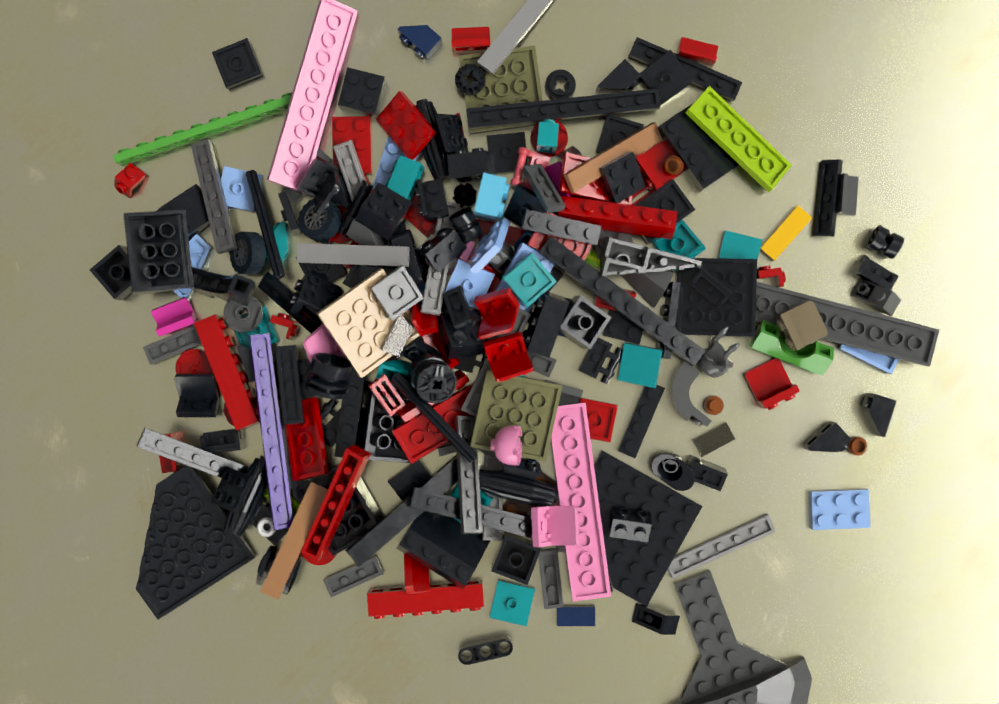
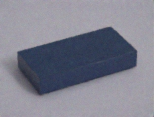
[557,606,595,626]

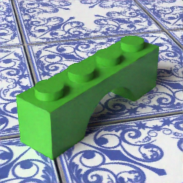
[751,320,834,376]

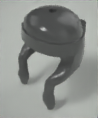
[698,326,740,378]

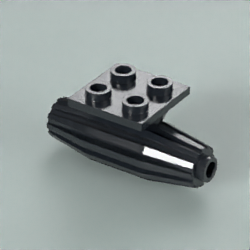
[415,99,469,180]
[211,456,268,537]
[479,458,559,506]

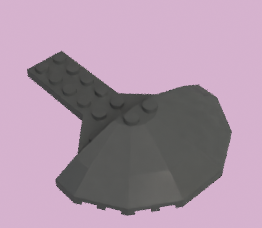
[674,570,812,704]

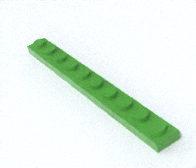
[113,93,292,166]

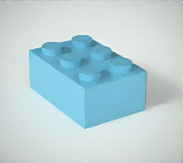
[474,173,510,223]

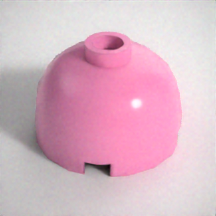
[491,425,522,465]

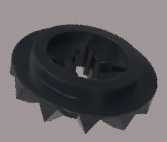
[455,64,486,95]
[545,69,576,99]

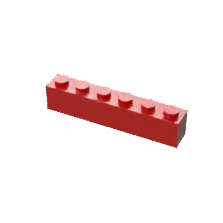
[558,196,677,239]
[194,314,260,431]
[300,445,371,562]
[367,580,484,619]

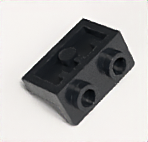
[415,178,449,221]

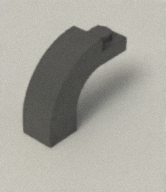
[669,361,712,427]

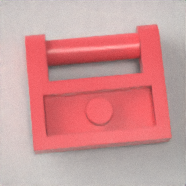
[510,147,551,192]

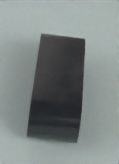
[390,229,426,286]
[458,635,513,665]

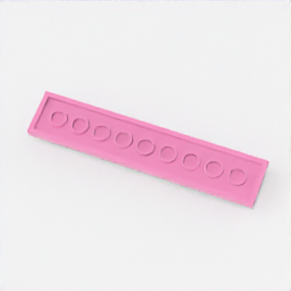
[267,0,358,193]
[551,403,611,601]

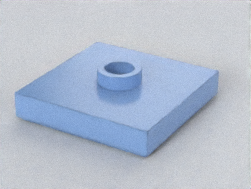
[221,166,263,212]
[444,259,495,310]

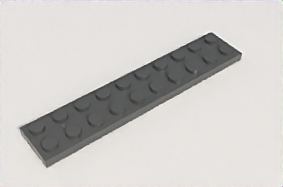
[755,282,940,367]

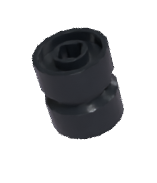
[449,207,483,243]
[867,225,905,259]

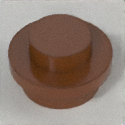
[665,155,684,175]
[704,396,724,415]
[848,436,867,456]

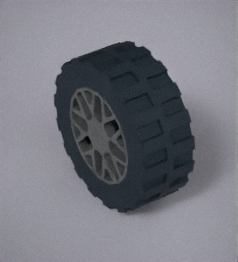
[298,198,342,242]
[229,231,266,275]

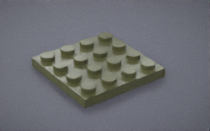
[459,45,543,133]
[469,370,562,462]

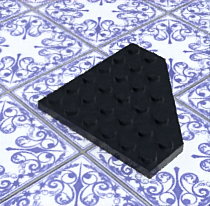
[594,450,703,607]
[136,465,256,620]

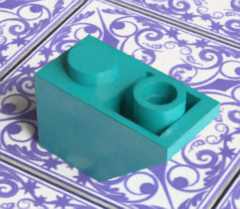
[263,220,291,263]

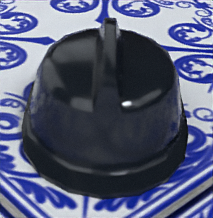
[652,453,695,491]

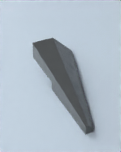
[600,236,702,276]
[621,270,674,308]

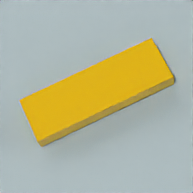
[760,205,812,261]

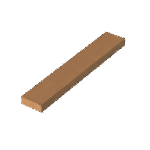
[564,122,662,193]
[260,482,328,600]

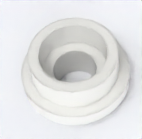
[257,517,276,537]

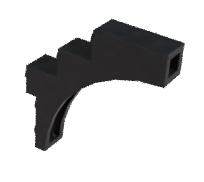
[190,267,255,306]

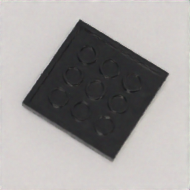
[677,258,757,337]

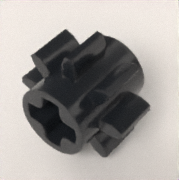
[453,182,477,207]

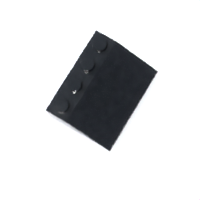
[658,104,739,192]
[123,209,194,295]
[356,380,420,463]
[295,464,383,556]
[396,511,490,589]

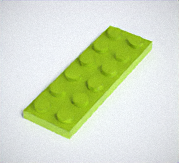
[685,86,792,193]

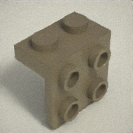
[776,301,828,351]

